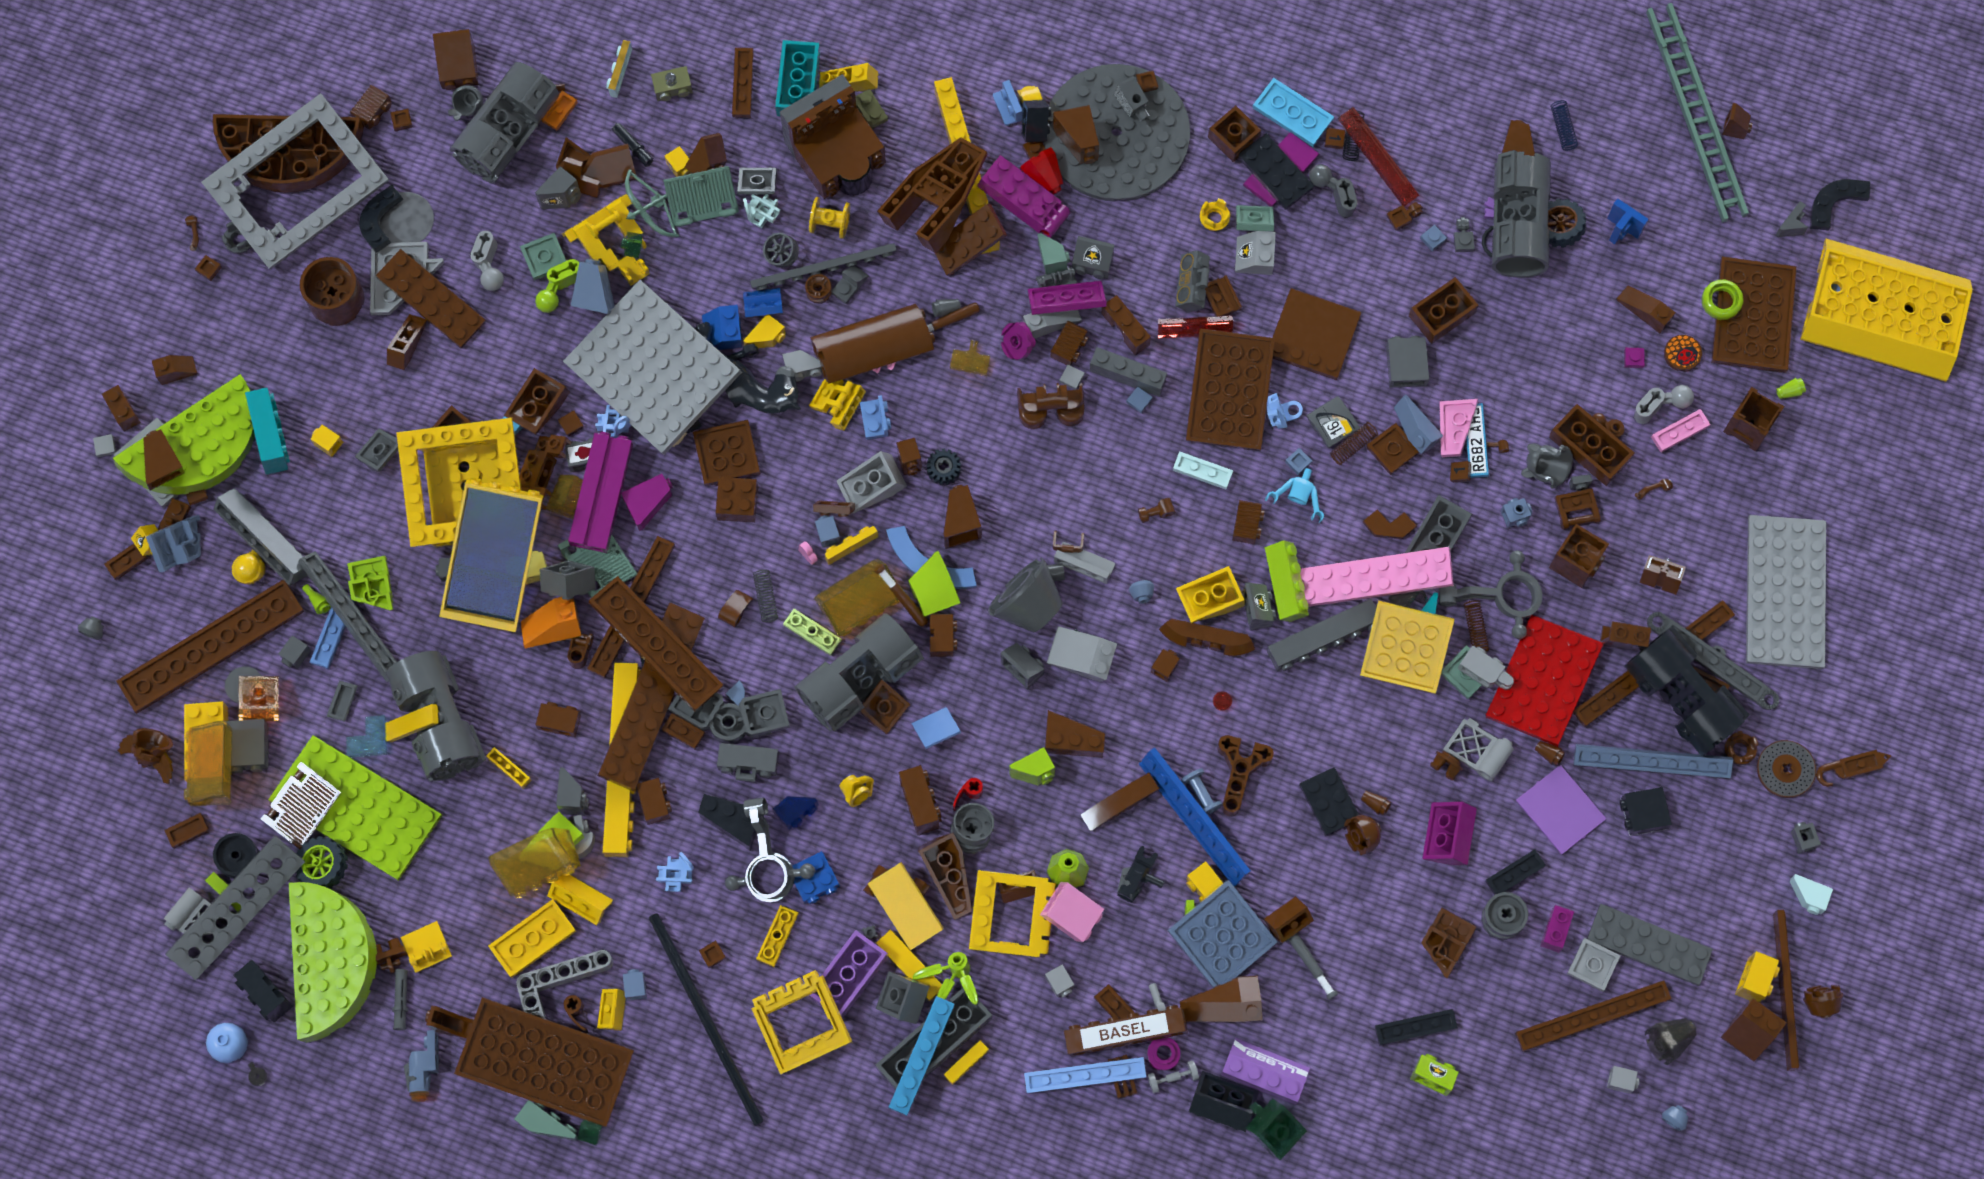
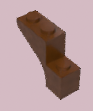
[425,1006,474,1041]

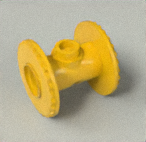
[809,197,850,239]

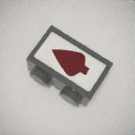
[565,438,593,472]

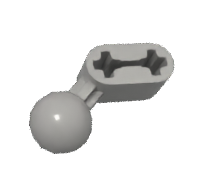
[470,231,504,291]
[1634,385,1694,424]

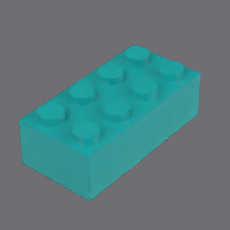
[775,40,820,117]
[245,387,290,475]

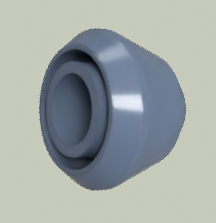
[1129,580,1155,604]
[1662,1105,1689,1131]

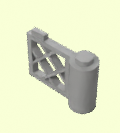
[1443,718,1514,781]
[164,888,227,951]

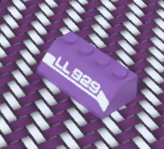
[1221,1038,1310,1105]

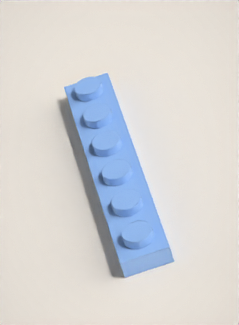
[1024,1057,1146,1093]

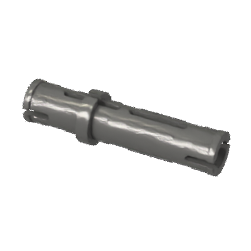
[392,969,408,1031]

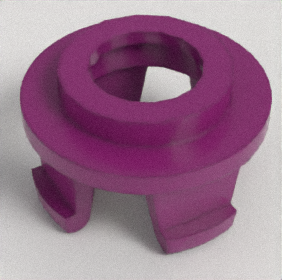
[1147,1038,1180,1070]

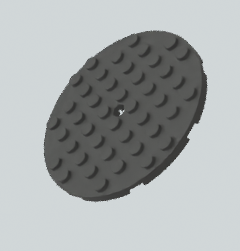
[1044,64,1190,201]

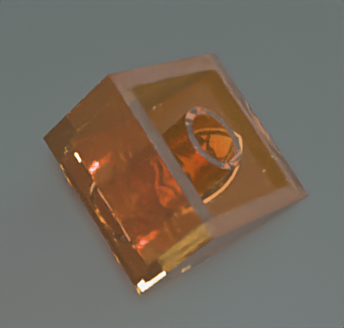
[239,676,279,721]

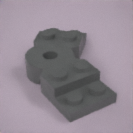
[669,689,790,744]

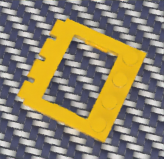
[969,870,1056,957]
[751,970,852,1075]

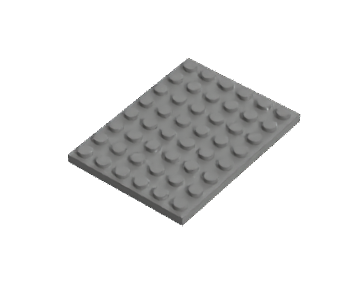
[563,280,742,455]

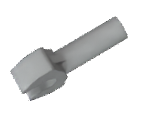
[1149,983,1166,1012]

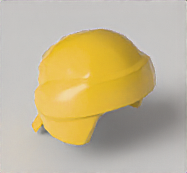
[232,549,266,585]

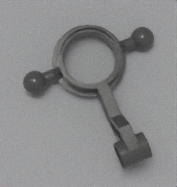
[1439,550,1542,639]
[725,797,815,902]

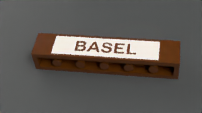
[1064,1005,1188,1057]

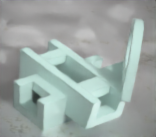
[743,194,780,229]

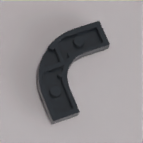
[1810,179,1870,231]
[359,185,403,253]

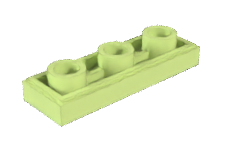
[783,609,842,656]

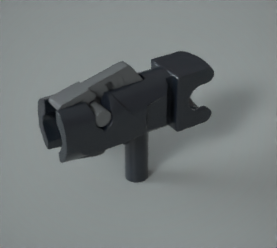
[1117,846,1165,903]

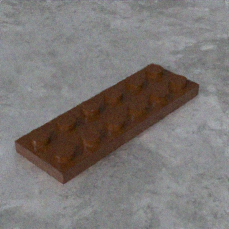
[375,249,486,349]

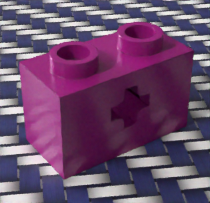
[1540,905,1574,953]

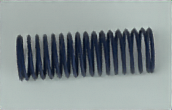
[1550,100,1578,151]

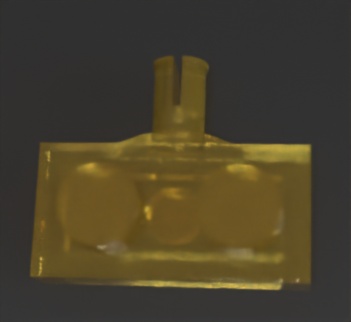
[950,340,990,376]

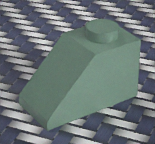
[1037,233,1070,275]

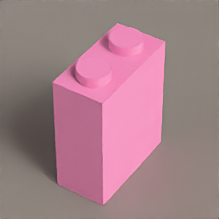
[1040,882,1104,942]

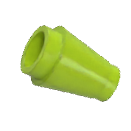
[1776,378,1806,399]

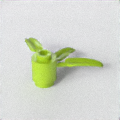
[913,952,978,1005]

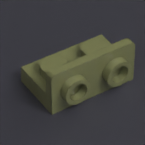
[855,89,888,129]

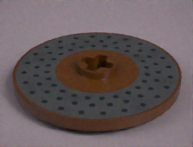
[1757,740,1816,798]

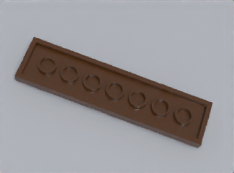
[589,576,724,712]

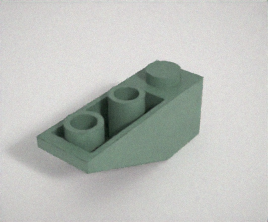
[514,1100,579,1141]

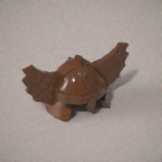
[117,728,173,784]

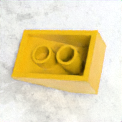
[1176,566,1245,623]

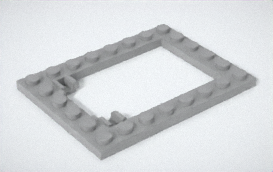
[201,93,389,270]

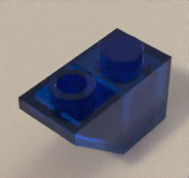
[773,796,819,830]

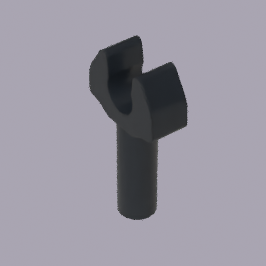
[727,344,759,360]

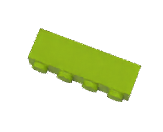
[1265,540,1309,622]

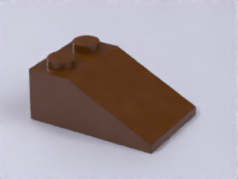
[504,368,570,435]

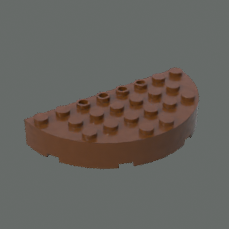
[213,114,364,193]

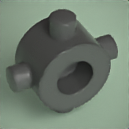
[862,925,878,940]

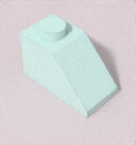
[1790,874,1833,915]

